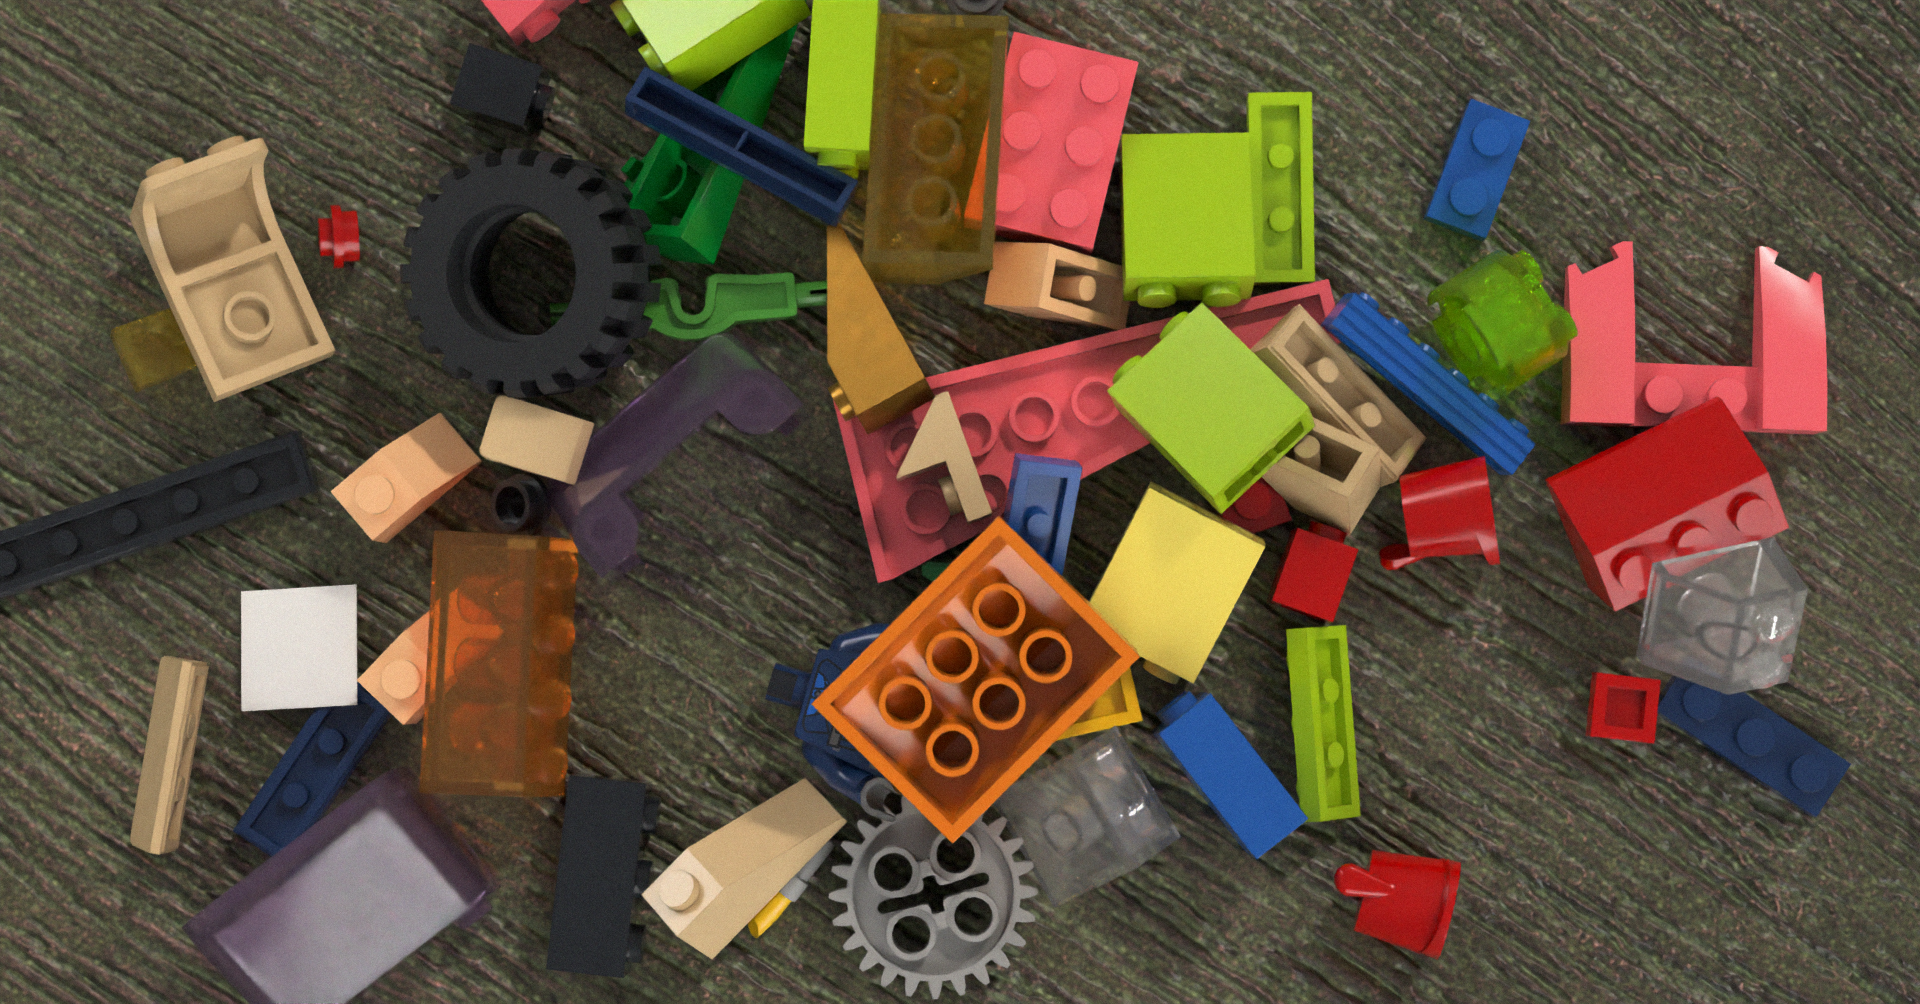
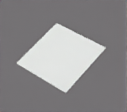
[241,584,357,711]

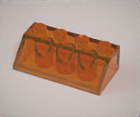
[419,531,579,797]

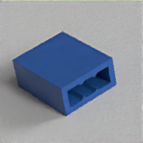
[1151,690,1308,860]

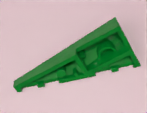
[621,0,806,265]

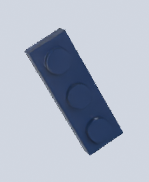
[1657,657,1851,817]

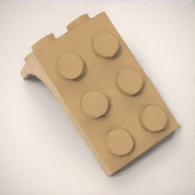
[129,136,335,402]

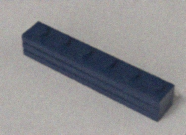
[625,67,858,227]

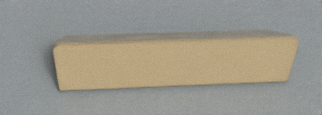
[1250,304,1426,487]
[130,656,209,855]

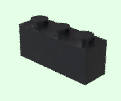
[546,773,661,978]

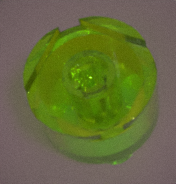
[1427,250,1578,400]

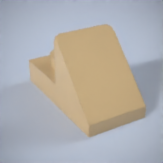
[896,391,992,525]
[479,395,595,485]

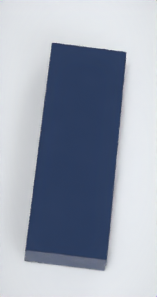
[233,681,392,866]

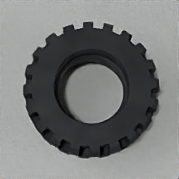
[400,149,661,397]

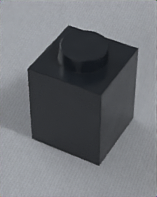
[450,43,555,137]

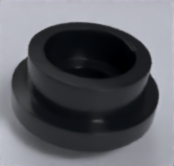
[490,474,551,537]

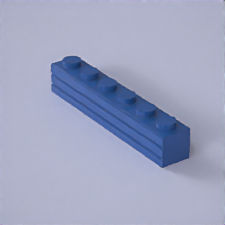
[1321,292,1535,475]

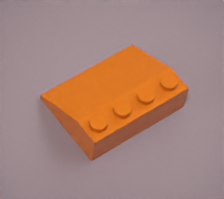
[812,516,1140,844]

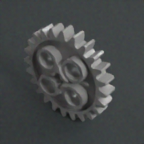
[829,796,1038,999]

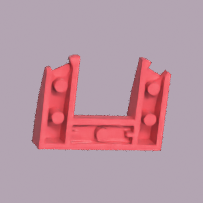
[1561,241,1827,435]

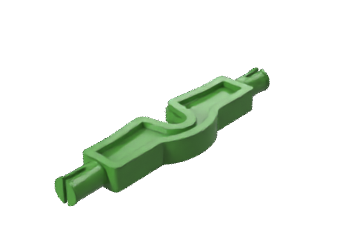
[550,272,827,342]

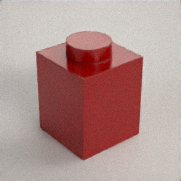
[1266,521,1359,623]

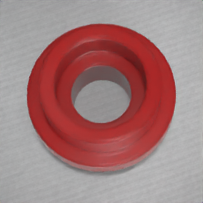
[318,205,360,269]

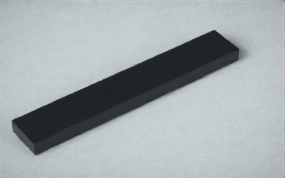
[0,430,321,601]

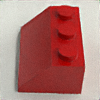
[1545,396,1789,612]

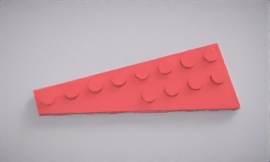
[833,279,1342,584]

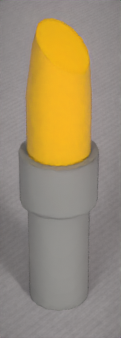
[748,840,836,938]

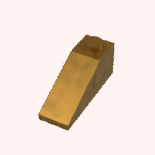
[827,223,935,435]

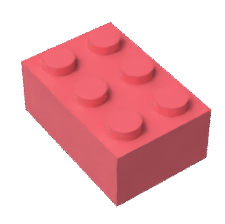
[968,32,1138,256]

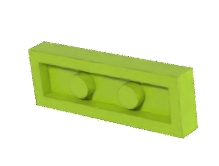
[1246,92,1315,285]
[1286,625,1361,822]

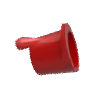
[1379,456,1500,570]
[1334,850,1461,960]

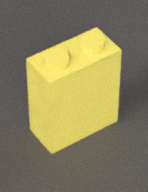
[1089,481,1265,684]

